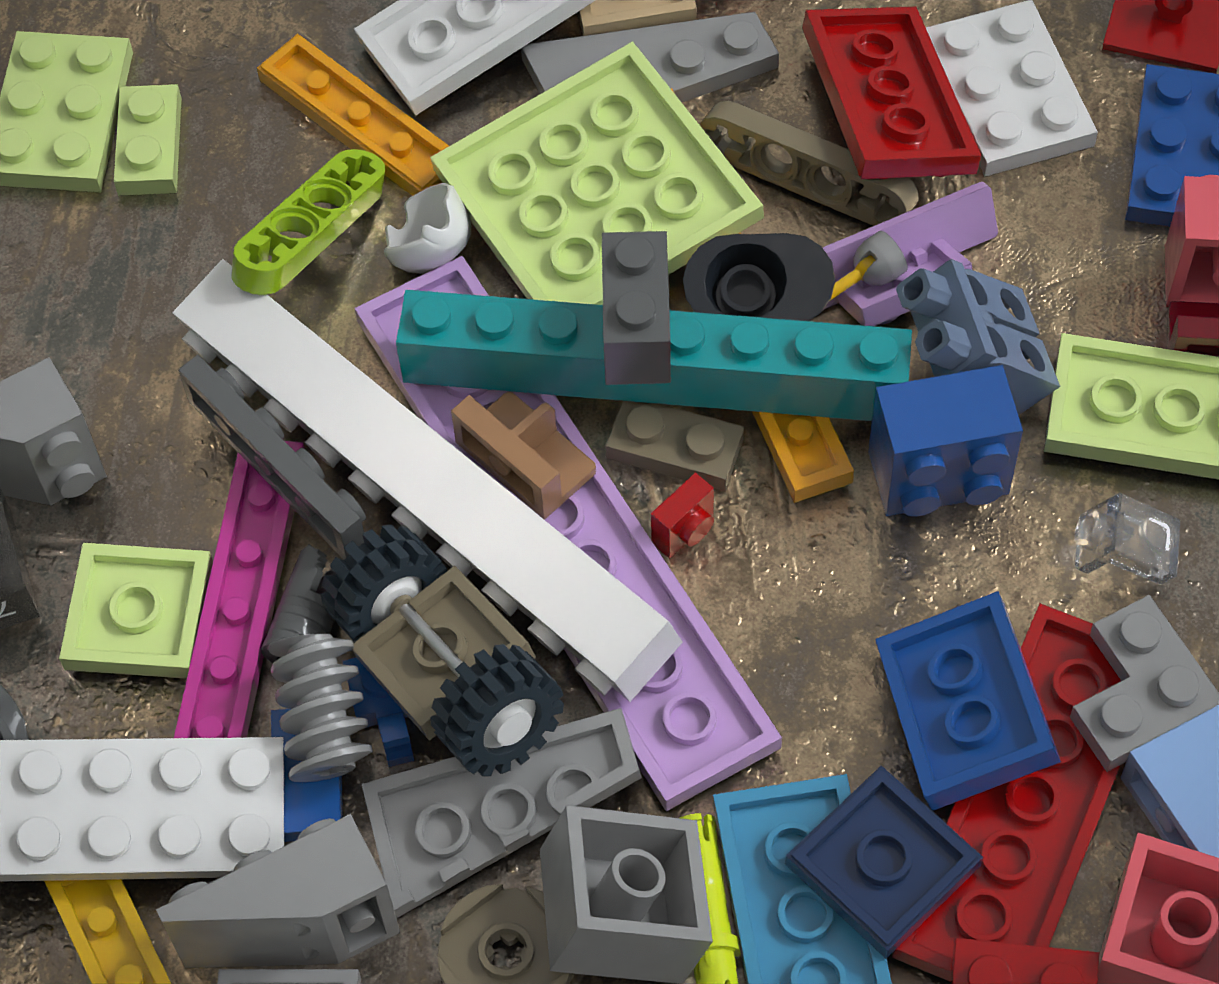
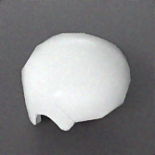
[384,183,471,274]

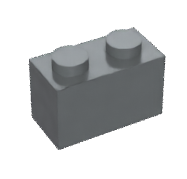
[602,231,671,385]

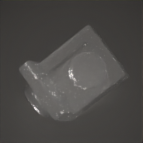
[1074,493,1181,585]

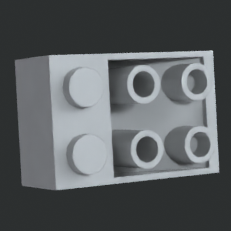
[156,814,400,968]

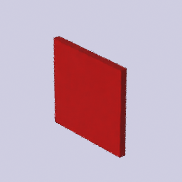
[1102,0,1219,74]

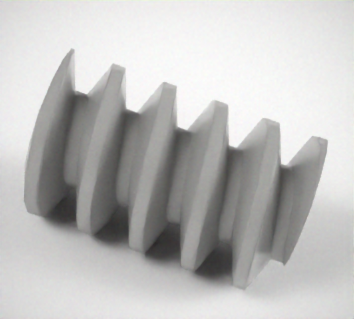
[267,634,373,782]

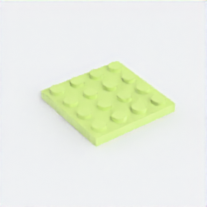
[430,41,764,305]

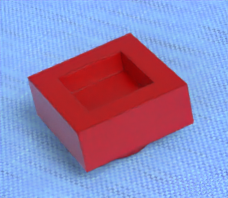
[651,472,714,559]

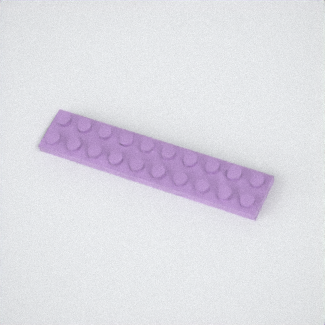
[355,256,782,811]

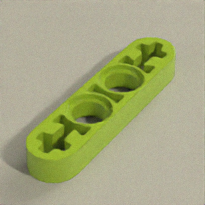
[231,149,385,295]

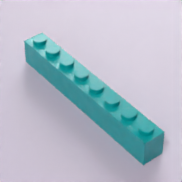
[396,289,912,421]

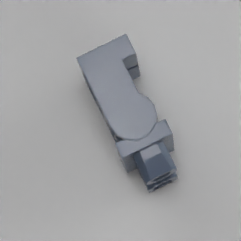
[896,259,1060,415]

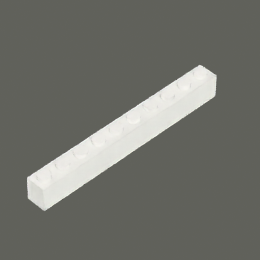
[172,259,683,702]

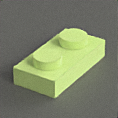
[114,84,182,196]

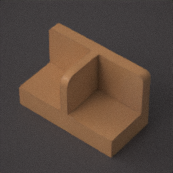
[451,392,596,520]

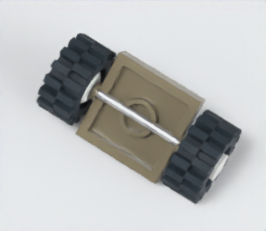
[321,525,564,777]

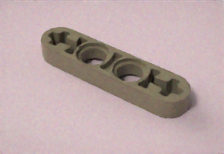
[699,101,918,226]

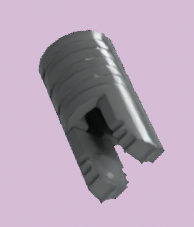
[261,544,336,663]

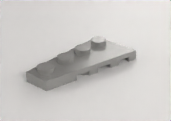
[521,12,779,102]
[362,708,642,918]

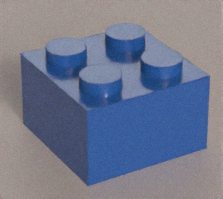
[868,365,1023,516]

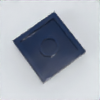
[785,765,983,959]

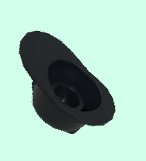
[683,233,835,321]

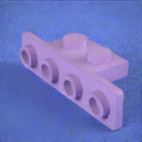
[822,182,998,326]

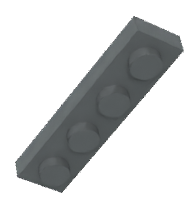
[178,355,366,560]

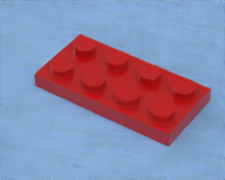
[802,6,982,179]

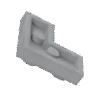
[1070,595,1219,772]

